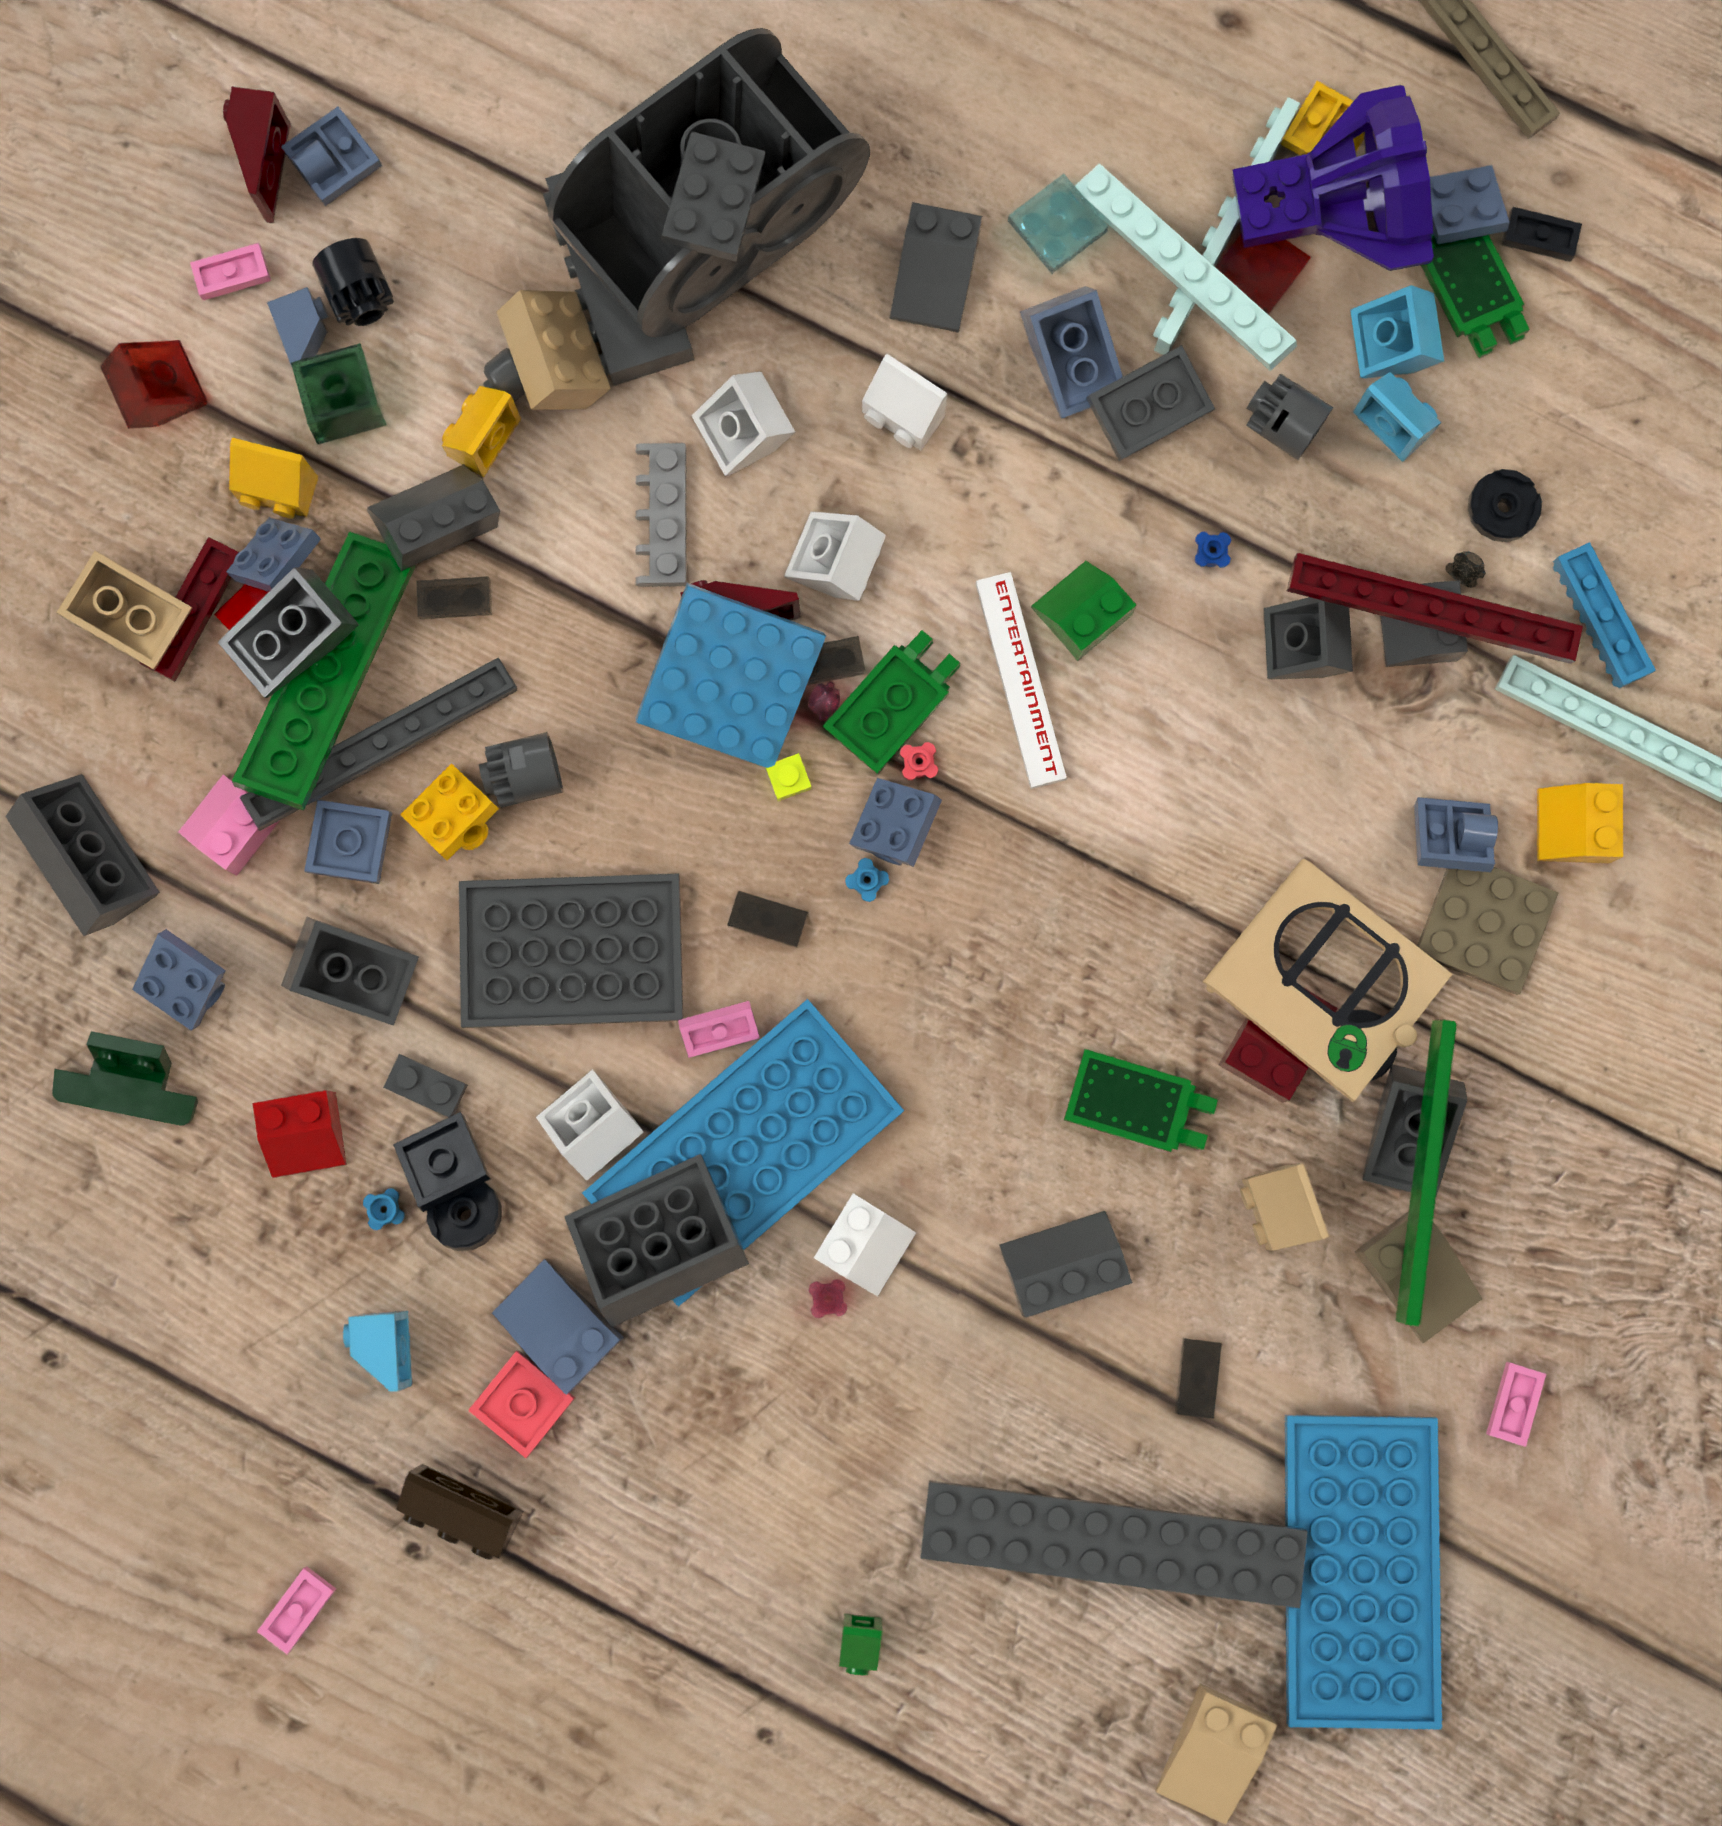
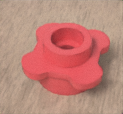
[900,742,938,780]

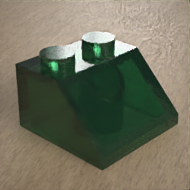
[291,343,387,445]

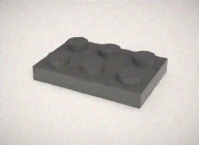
[662,131,766,262]
[1086,345,1215,461]

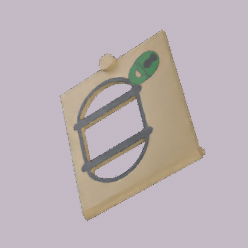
[1203,859,1452,1102]

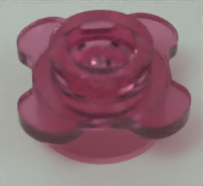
[808,681,840,721]
[809,1279,847,1319]

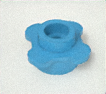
[845,858,889,902]
[363,1188,405,1230]

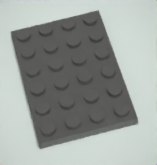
[459,874,683,1028]

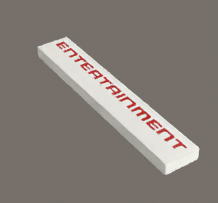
[976,572,1067,789]

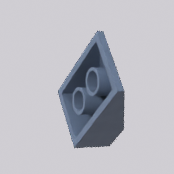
[1020,286,1123,418]
[492,1259,624,1395]

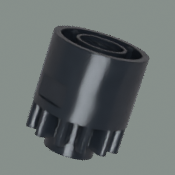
[312,238,394,326]

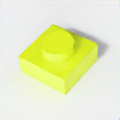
[765,753,812,801]

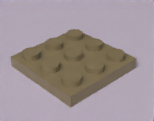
[1417,867,1558,995]

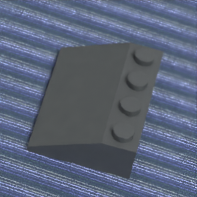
[564,1154,749,1327]

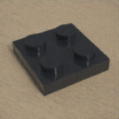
[393,1112,490,1212]

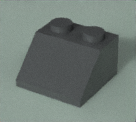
[1380,580,1468,667]
[1264,597,1353,679]

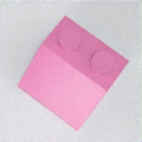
[178,775,280,876]

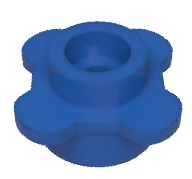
[1195,531,1231,568]

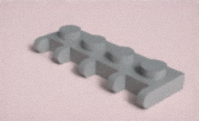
[636,443,686,587]

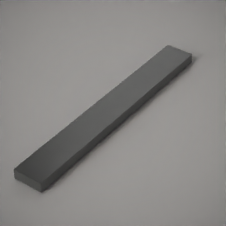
[240,657,517,831]

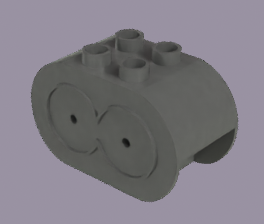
[548,28,870,337]

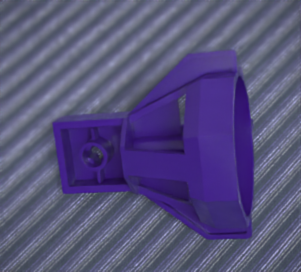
[1232,85,1434,271]

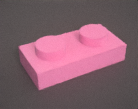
[190,243,271,300]
[678,1001,760,1058]
[1486,1362,1546,1447]
[257,1566,336,1654]

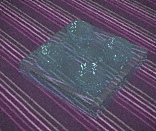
[1008,174,1108,274]

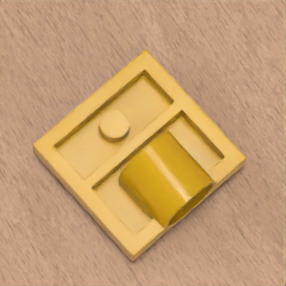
[1280,81,1364,155]
[400,763,499,861]

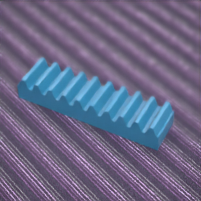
[1553,542,1656,689]

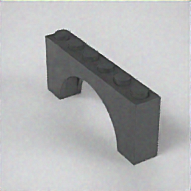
[543,173,694,386]

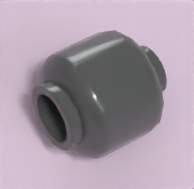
[483,348,525,402]

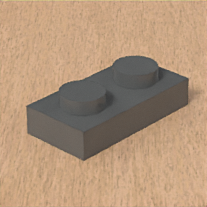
[383,1054,468,1117]

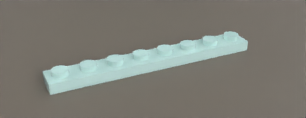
[1153,97,1300,355]
[1073,163,1297,371]
[1495,655,1722,803]

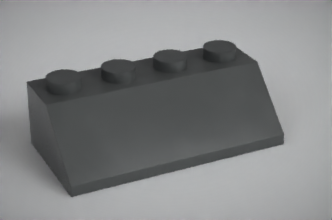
[5,774,160,936]

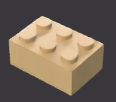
[496,290,611,410]

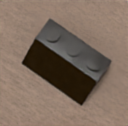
[396,1464,524,1560]

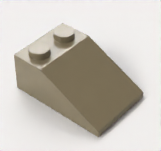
[1354,1211,1482,1343]

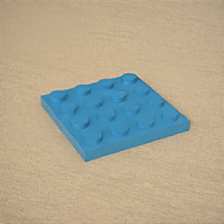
[635,583,826,768]

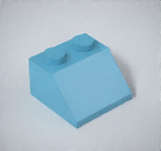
[1350,285,1444,379]
[1353,372,1441,462]
[343,1311,412,1392]

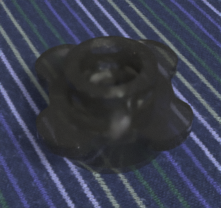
[1446,551,1486,588]

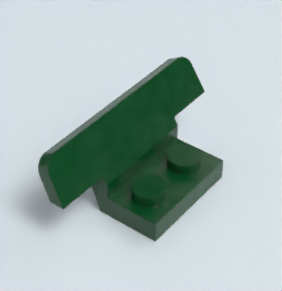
[52,1031,198,1126]

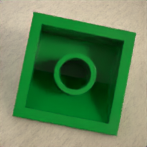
[1031,561,1137,661]

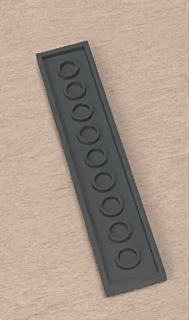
[920,1480,1308,1608]

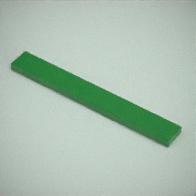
[1395,1020,1457,1327]

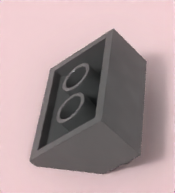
[367,464,500,571]
[999,1211,1132,1318]

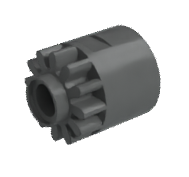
[1246,374,1334,460]
[479,732,563,808]

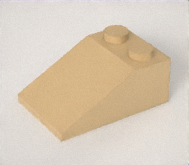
[56,551,193,670]
[1240,1163,1329,1251]
[1155,1684,1277,1825]

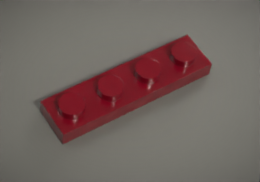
[139,537,239,682]

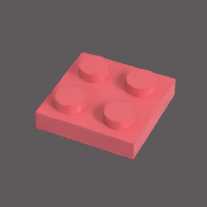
[468,1350,576,1458]

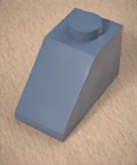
[267,287,328,379]

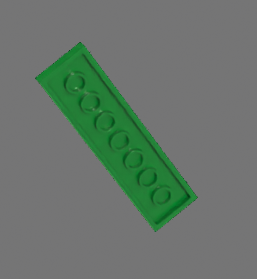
[232,531,417,811]

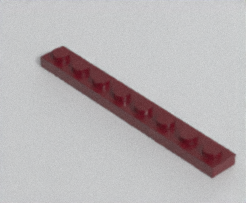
[1287,553,1583,664]

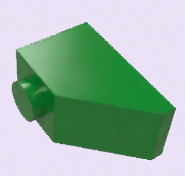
[839,1613,882,1676]

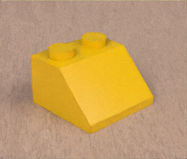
[442,386,521,478]
[229,438,318,519]
[1537,783,1623,863]

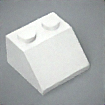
[862,354,947,451]
[691,371,795,476]
[784,512,886,601]
[536,1069,643,1181]
[814,1194,916,1297]

